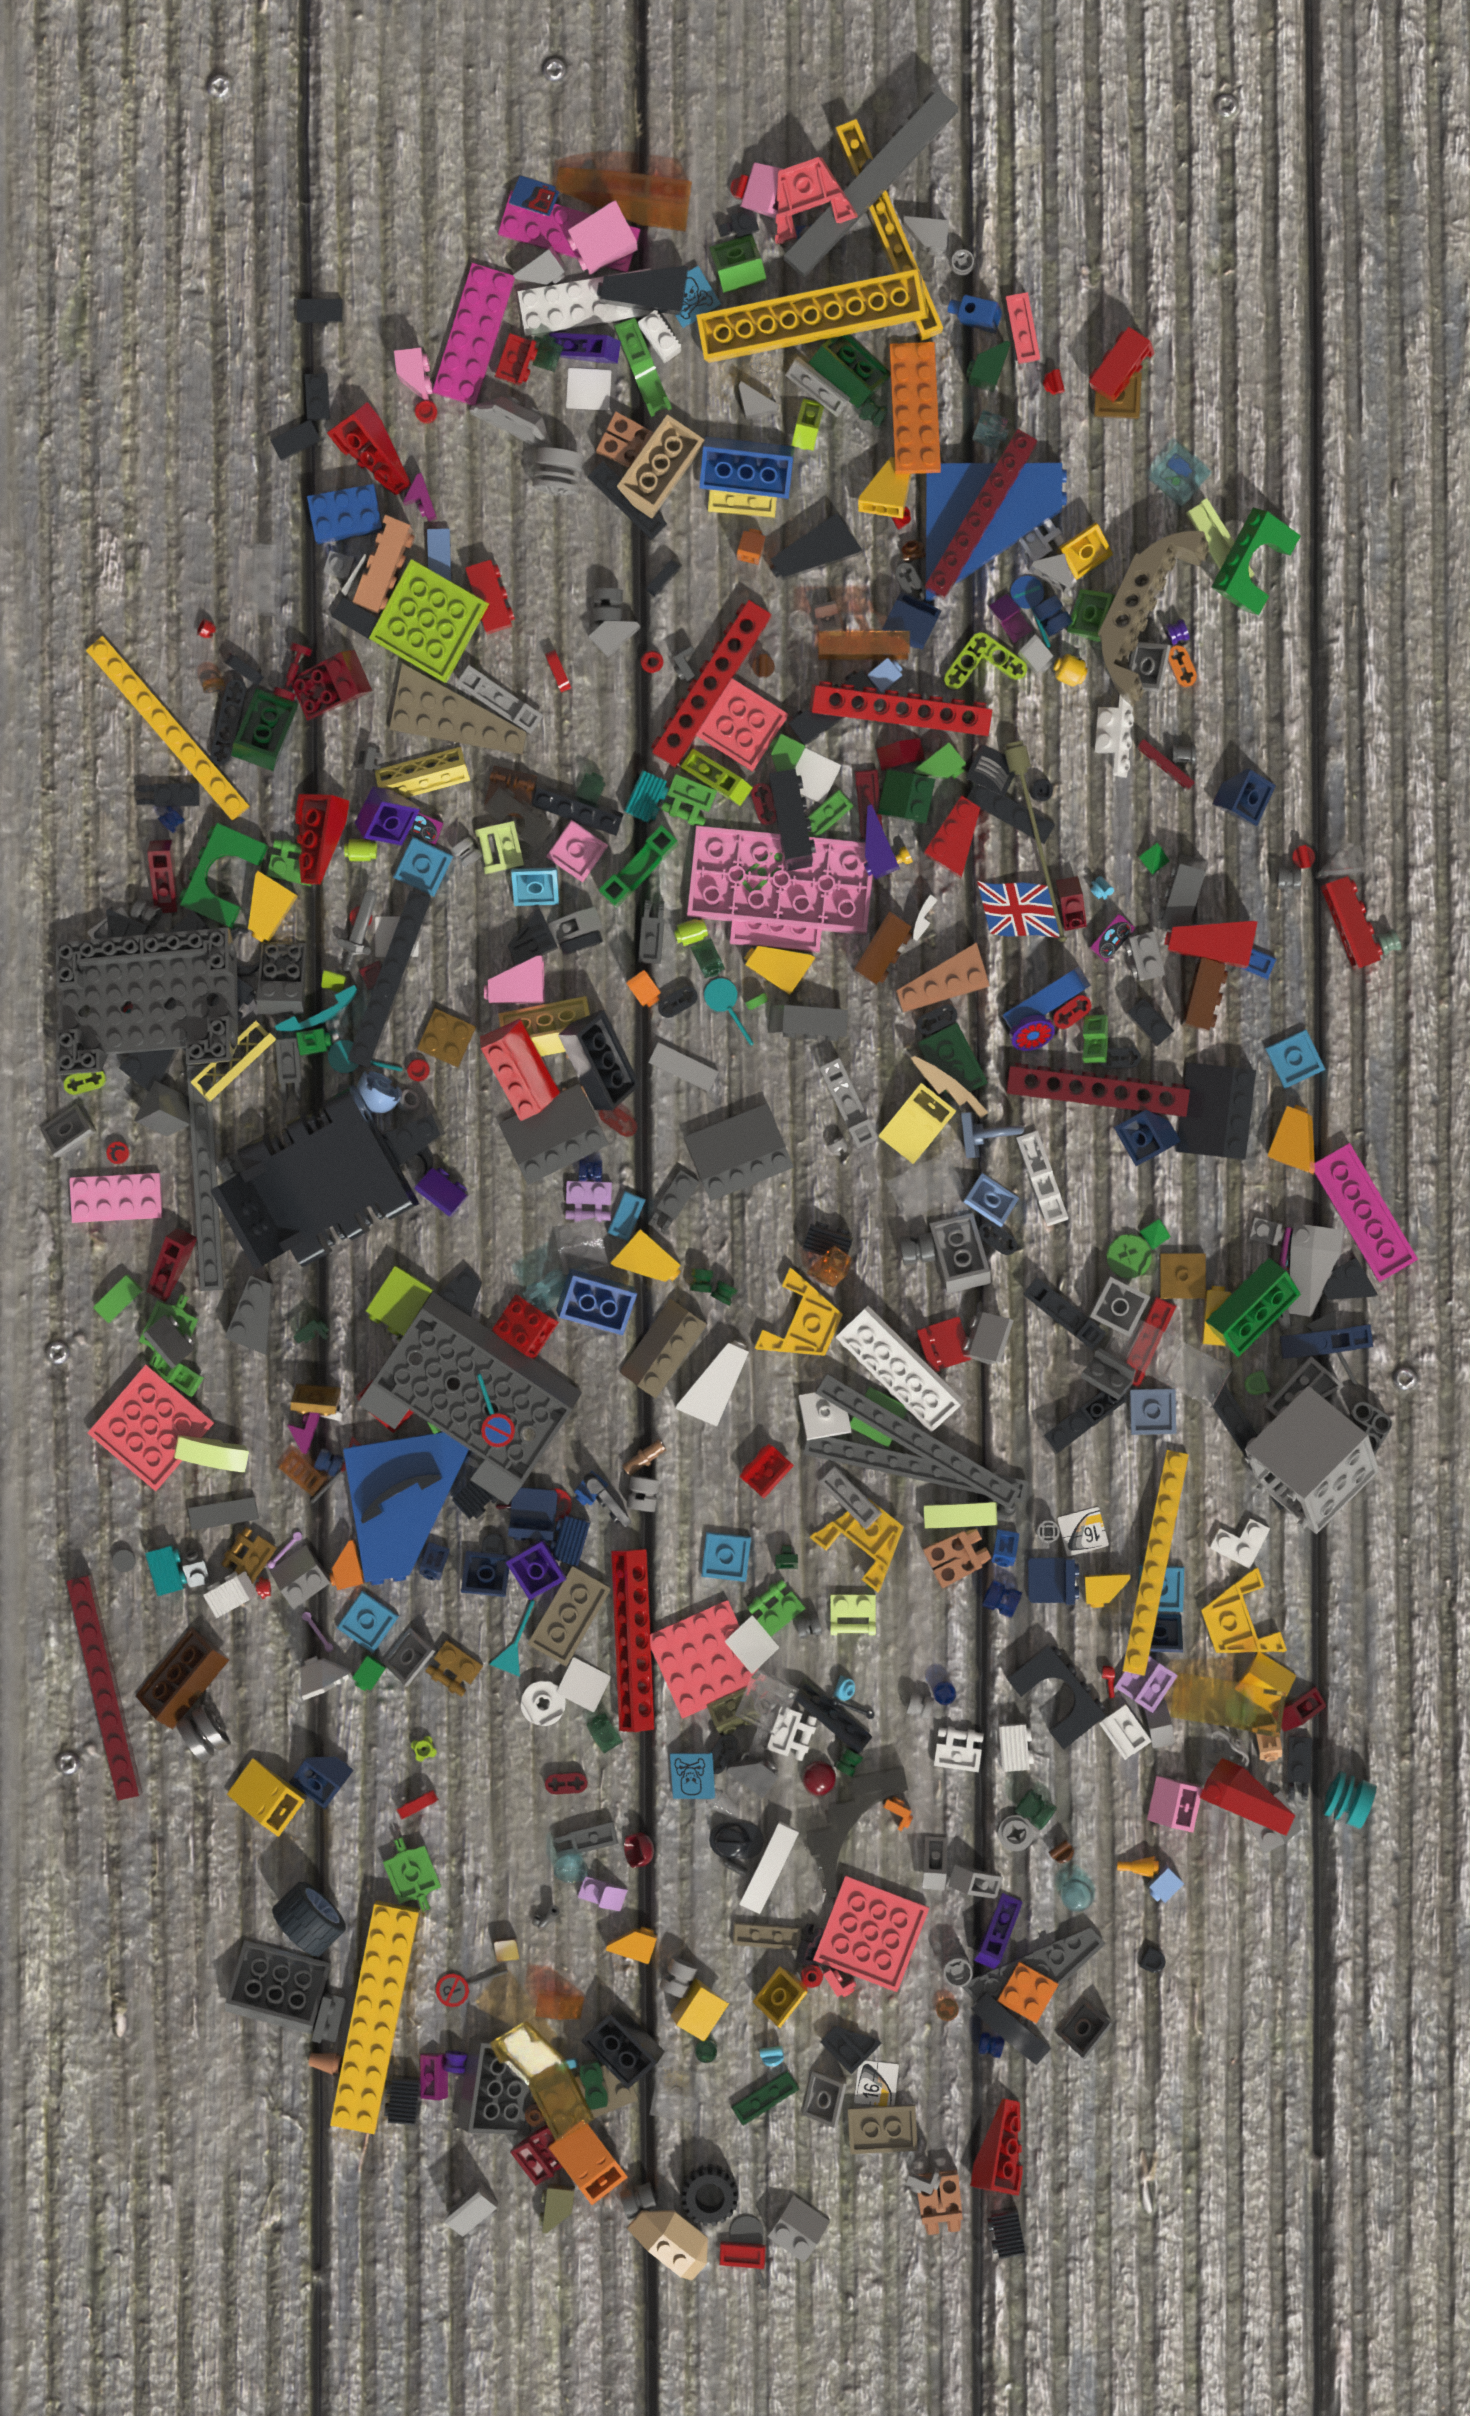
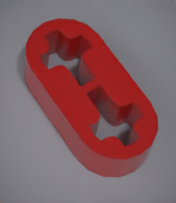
[545,649,572,693]
[1053,995,1092,1029]
[396,1790,439,1820]

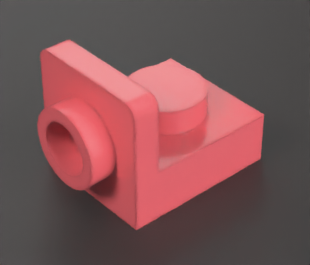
[823,1967,856,1997]

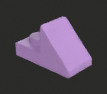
[578,1875,628,1911]

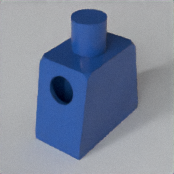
[948,295,1002,334]

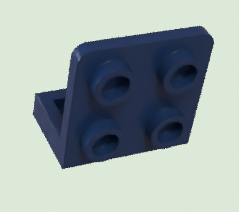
[508,1487,558,1543]
[1028,1558,1079,1605]

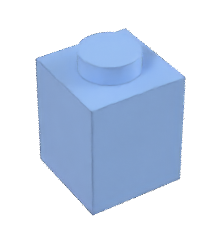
[867,658,903,693]
[1148,1865,1184,1903]

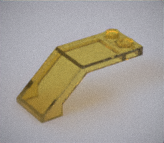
[1170,1672,1286,1738]
[490,2021,595,2141]

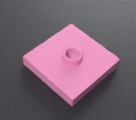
[546,820,608,883]

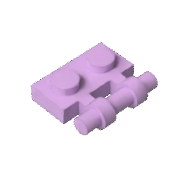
[566,1181,612,1223]

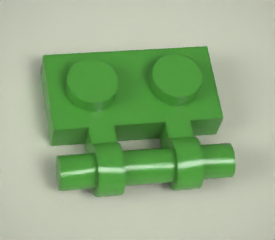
[661,774,717,826]
[267,839,312,887]
[747,1579,806,1637]

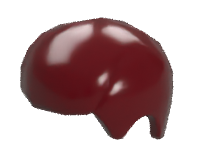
[802,1761,836,1796]
[624,1832,654,1868]

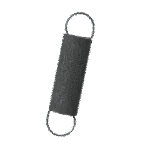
[718,1857,753,1877]

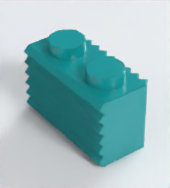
[624,770,669,824]
[145,1545,188,1597]

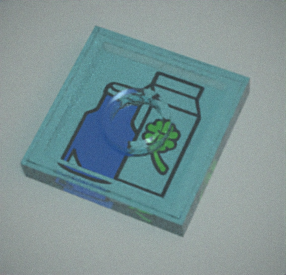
[1148,443,1212,507]

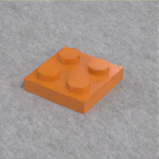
[997,1961,1059,2024]

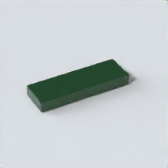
[731,2069,800,2126]

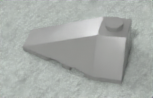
[1288,1223,1345,1317]

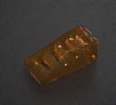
[278,1450,327,1496]

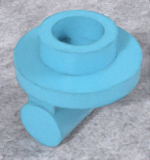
[1090,876,1114,900]
[833,1675,855,1701]
[759,2046,784,2066]

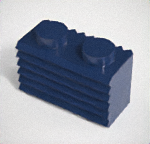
[550,1513,591,1566]

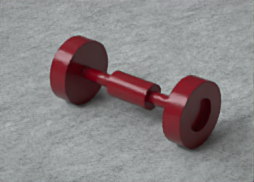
[273,642,312,701]

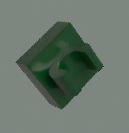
[775,1545,798,1569]

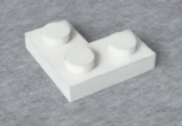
[1209,1518,1270,1569]

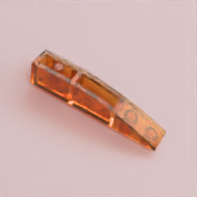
[555,167,692,232]

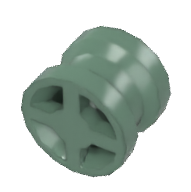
[1376,928,1401,956]

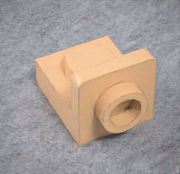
[1255,1724,1282,1762]

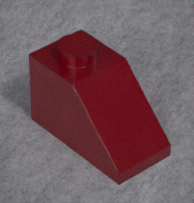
[1273,1687,1326,1732]

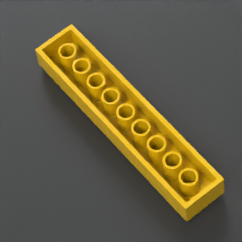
[696,269,929,363]
[330,1900,420,2134]

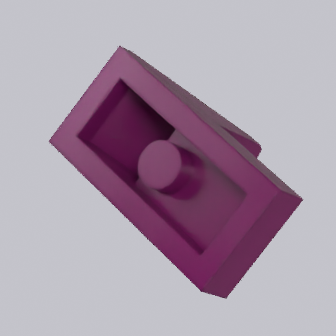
[403,473,437,522]
[988,594,1032,644]
[287,1412,320,1454]

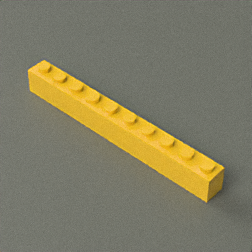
[835,119,943,341]

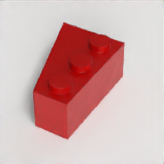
[1089,326,1155,402]
[923,796,980,879]

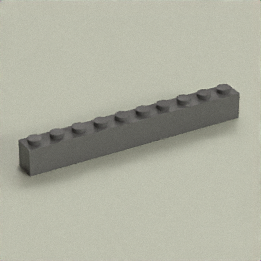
[784,89,959,278]

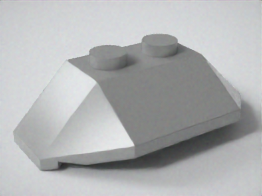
[469,396,552,448]

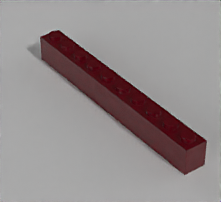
[66,1574,143,1801]

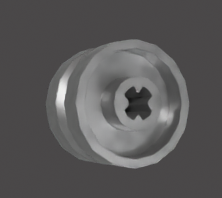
[176,1704,231,1763]

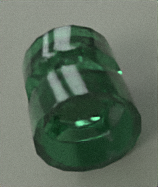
[1014,1788,1057,1830]

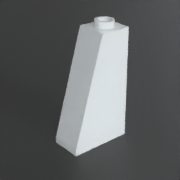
[676,1340,749,1426]

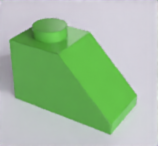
[769,734,805,772]
[913,742,966,779]

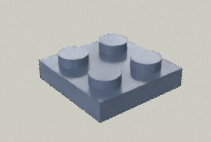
[1130,1389,1176,1435]

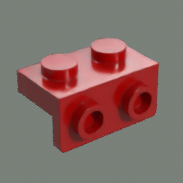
[494,333,538,386]
[739,1443,794,1498]

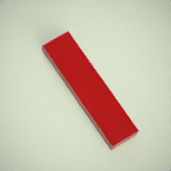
[1125,1297,1177,1388]

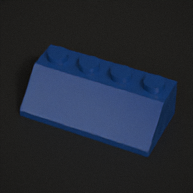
[699,436,795,499]

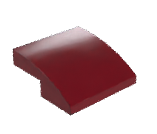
[510,2123,563,2186]

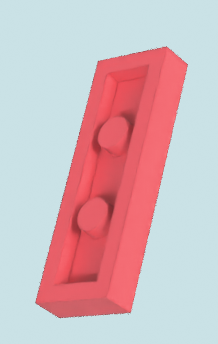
[1005,292,1040,364]

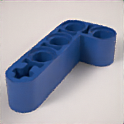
[1002,967,1091,1029]

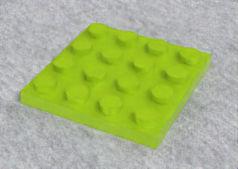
[369,559,489,683]

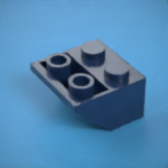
[882,591,942,650]

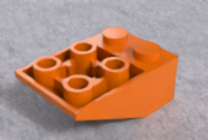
[548,2118,628,2205]

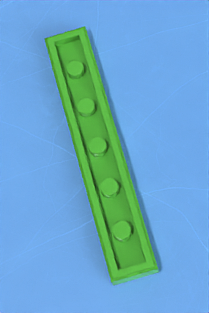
[738,789,853,893]

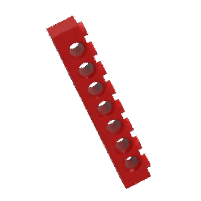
[651,600,772,769]
[809,681,993,736]
[611,1549,654,1732]

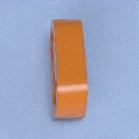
[1168,645,1197,688]

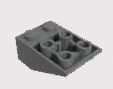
[257,942,307,1015]

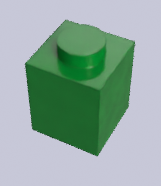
[352,1654,387,1691]

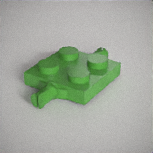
[139,1294,199,1367]
[383,1837,442,1912]

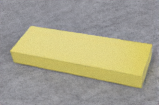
[708,490,777,518]

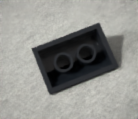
[581,2004,665,2089]

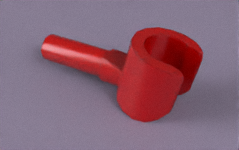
[1101,1665,1115,1698]

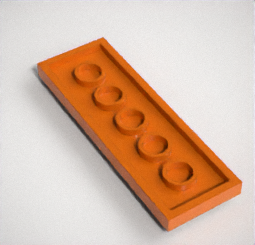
[890,342,941,474]

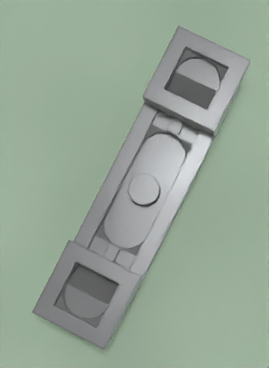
[456,665,544,734]
[819,1058,878,1149]

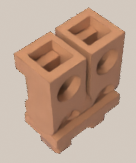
[596,412,654,468]
[922,1528,991,1589]
[917,2169,963,2235]

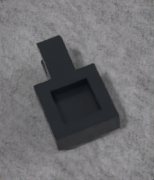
[718,209,759,238]
[795,1923,823,1965]

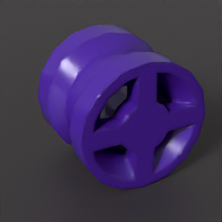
[1165,619,1190,646]
[443,2050,467,2073]

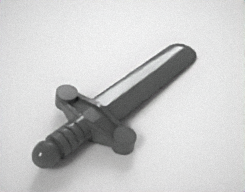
[337,890,377,972]

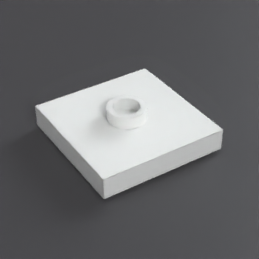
[798,1392,851,1440]

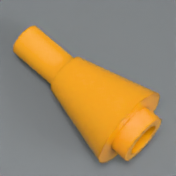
[1117,1856,1159,1879]

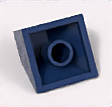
[1212,768,1276,826]
[1113,1110,1181,1166]
[289,1757,354,1809]

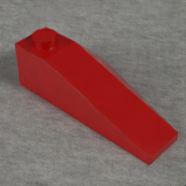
[327,402,411,496]
[295,794,350,884]
[1199,1758,1296,1836]
[970,2098,1023,2196]

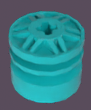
[1323,1770,1377,1829]

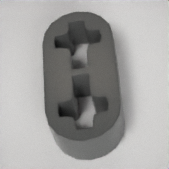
[895,563,926,601]

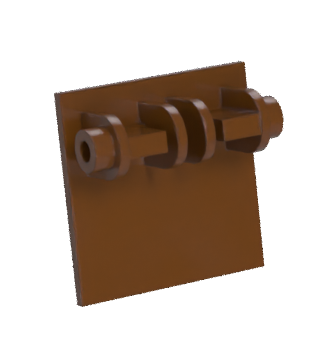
[483,765,538,820]

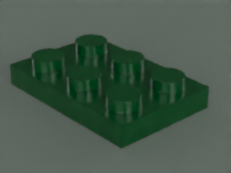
[917,1023,988,1103]

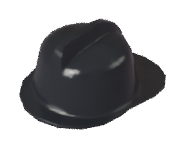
[709,1822,764,1859]

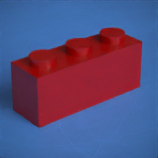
[465,559,515,635]

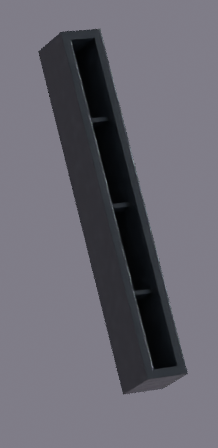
[347,891,433,1069]

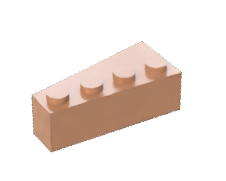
[353,515,415,615]
[896,943,990,1013]

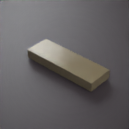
[733,1922,802,1950]

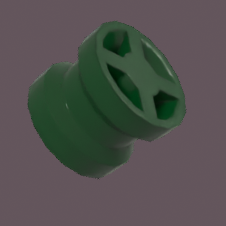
[710,1280,738,1306]

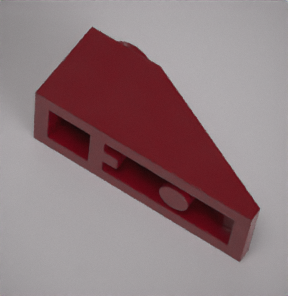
[147,840,177,913]
[146,1228,197,1302]

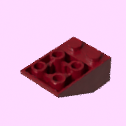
[291,650,372,720]

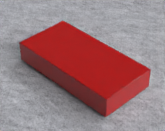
[719,2241,766,2269]

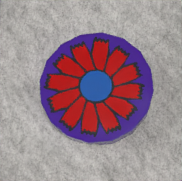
[1009,1015,1055,1051]

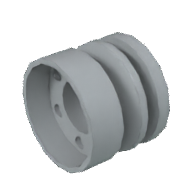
[532,447,584,496]

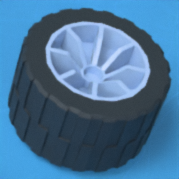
[272,1882,346,1956]

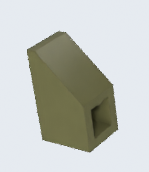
[539,2183,575,2233]

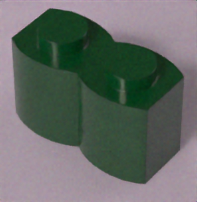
[580,2058,609,2110]

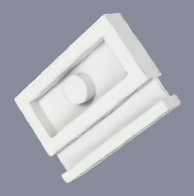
[1099,1704,1152,1760]

